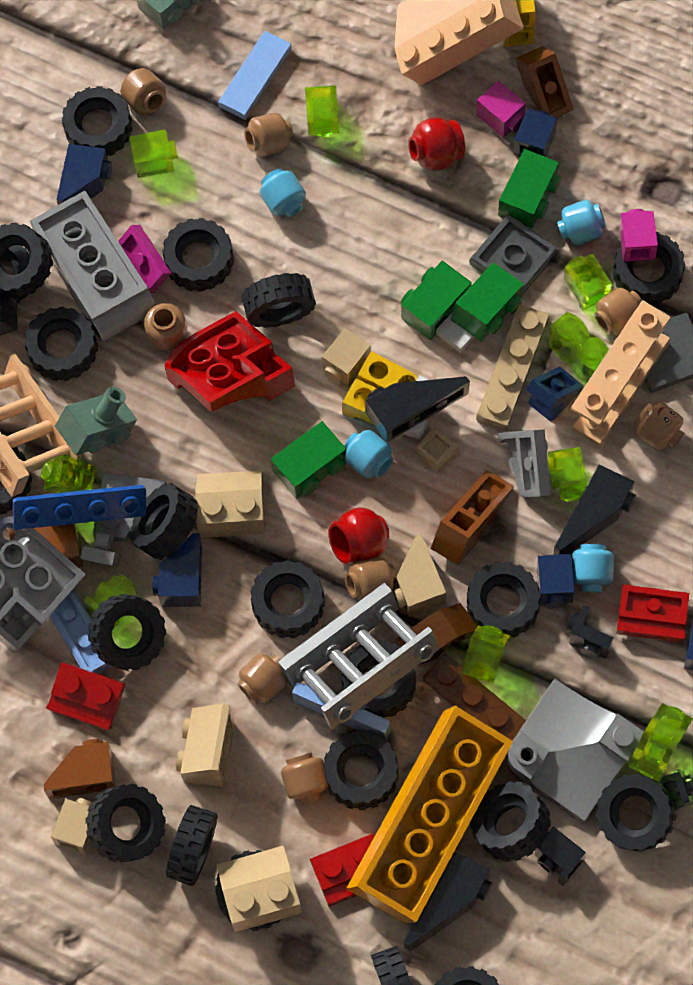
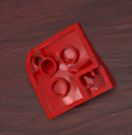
[165,311,295,412]

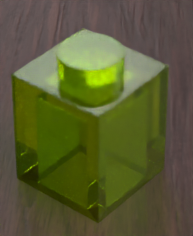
[305,85,339,137]
[129,129,178,178]
[461,625,510,683]

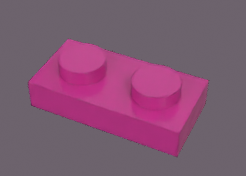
[118,224,171,294]

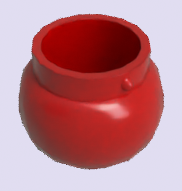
[408,117,466,171]
[328,507,390,564]

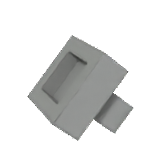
[80,532,121,567]

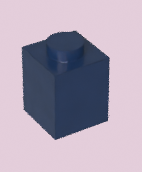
[514,108,557,157]
[537,554,574,608]

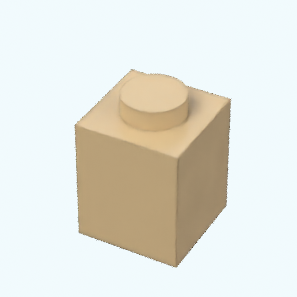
[322,328,371,387]
[50,798,92,856]

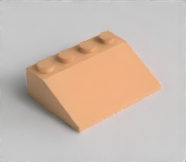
[395,0,524,85]

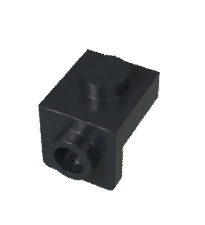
[566,605,614,659]
[650,769,693,811]

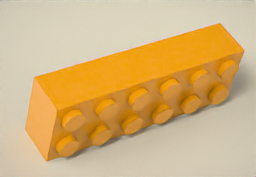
[346,706,513,924]

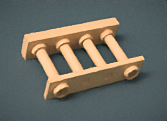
[571,300,671,447]
[0,354,84,497]

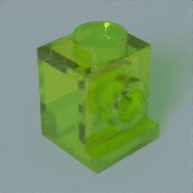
[564,253,612,311]
[547,447,587,502]
[41,454,96,493]
[83,574,137,631]

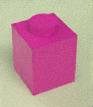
[476,80,526,138]
[619,209,658,262]

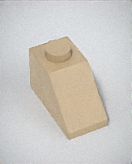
[393,534,446,617]

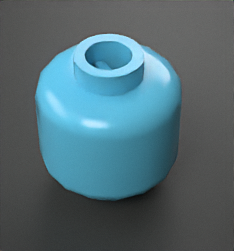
[259,169,306,217]
[557,199,607,246]
[344,430,393,479]
[571,544,615,592]

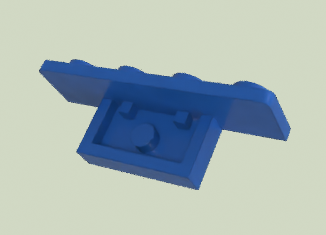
[13,485,146,530]

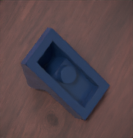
[526,366,584,421]

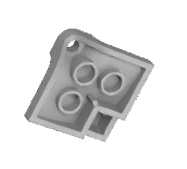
[0,516,86,653]
[506,679,645,823]

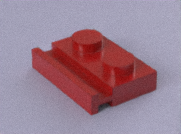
[616,584,690,643]
[46,662,126,730]
[310,833,375,907]

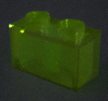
[628,703,693,782]

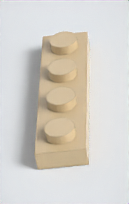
[476,304,549,430]

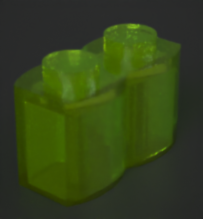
[549,312,609,383]

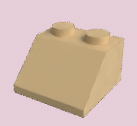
[195,470,266,538]
[176,703,235,788]
[217,846,302,932]

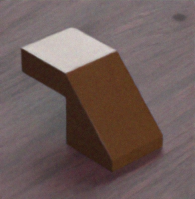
[396,603,479,665]

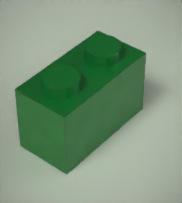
[498,149,562,228]
[400,260,472,340]
[451,262,524,342]
[271,421,347,499]

